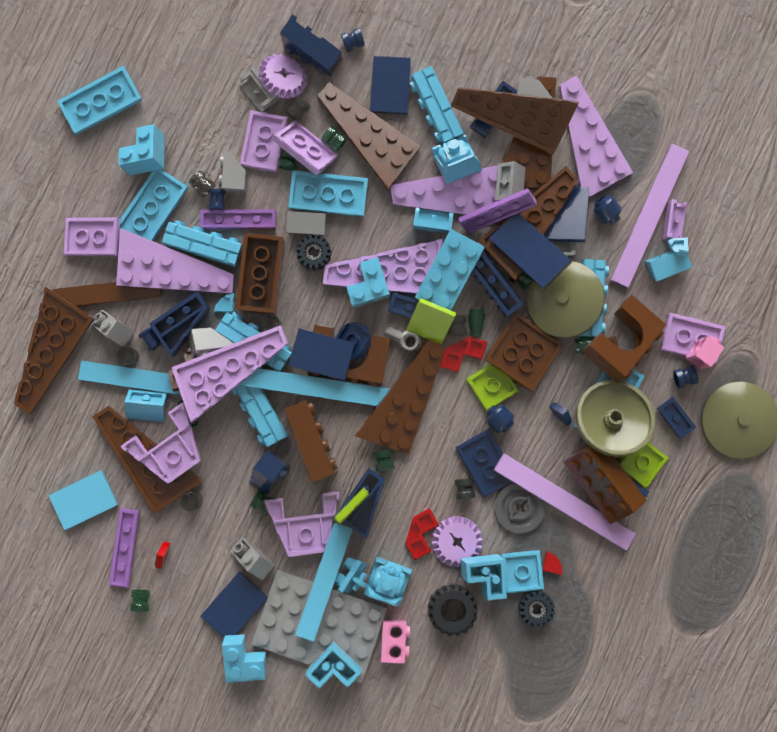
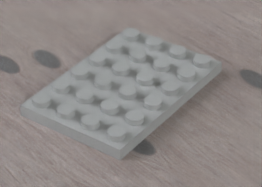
[252,569,387,683]

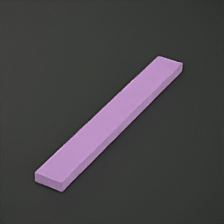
[610,144,689,288]
[494,454,636,551]

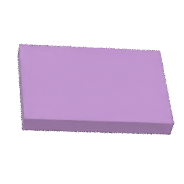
[240,110,288,173]
[273,120,339,176]
[64,217,121,256]
[660,313,725,364]

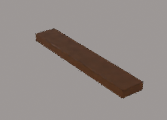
[51,282,162,306]

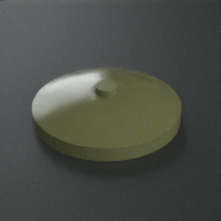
[527,261,605,338]
[576,380,655,457]
[700,382,777,459]

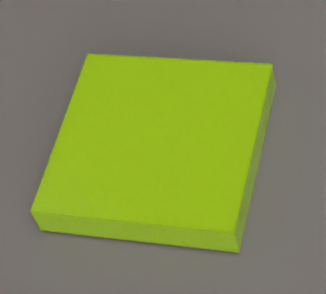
[406,298,456,344]
[466,364,519,412]
[618,442,668,489]
[335,488,369,523]

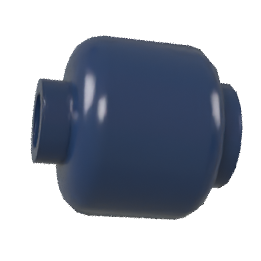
[593,195,622,224]
[486,405,514,433]

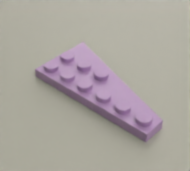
[559,76,633,198]
[390,165,498,215]
[116,228,234,294]
[323,239,442,294]
[171,325,288,423]

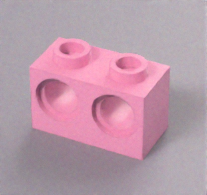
[685,336,725,369]
[381,620,410,663]

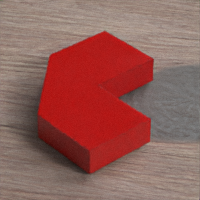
[440,336,487,373]
[405,508,439,561]

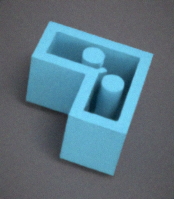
[119,124,165,176]
[347,257,390,308]
[461,554,507,600]
[222,634,267,682]
[305,641,362,688]

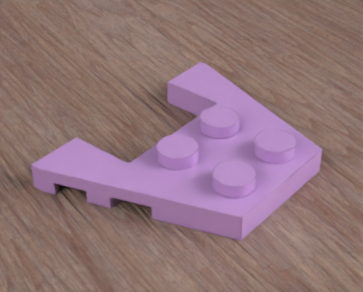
[121,403,201,484]
[264,491,340,557]

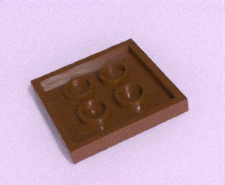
[484,312,563,392]

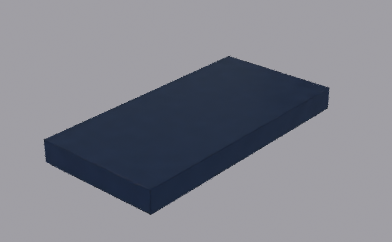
[489,213,572,290]

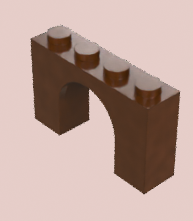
[582,294,667,383]
[308,325,390,387]

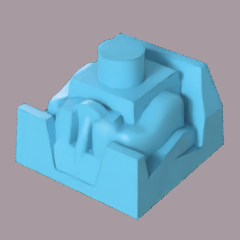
[432,135,482,184]
[364,556,412,607]

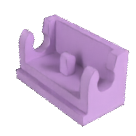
[662,199,687,241]

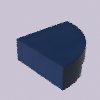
[549,402,572,426]

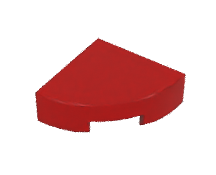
[155,541,171,569]
[542,551,562,575]

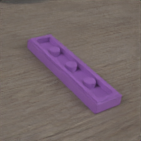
[459,188,537,234]
[200,209,276,230]
[109,508,140,588]

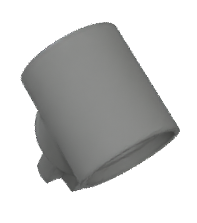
[385,327,422,352]

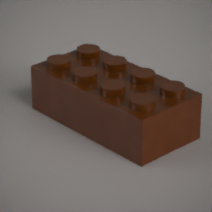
[236,233,285,316]
[284,400,338,482]
[563,444,647,524]

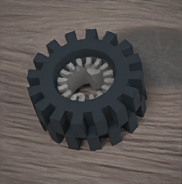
[296,234,331,271]
[518,590,555,628]

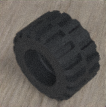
[428,584,478,636]

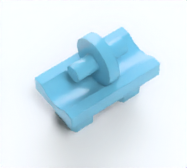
[335,557,368,594]

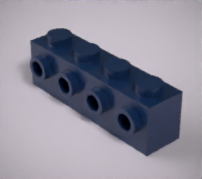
[473,251,525,316]

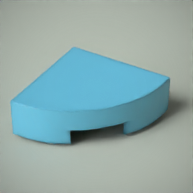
[668,238,689,257]
[214,294,235,313]

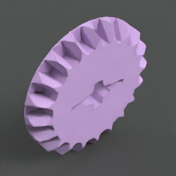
[259,53,307,98]
[432,516,483,567]

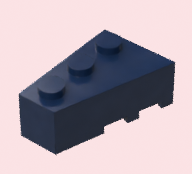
[280,14,342,76]
[149,291,211,357]
[249,451,290,496]
[335,468,385,539]

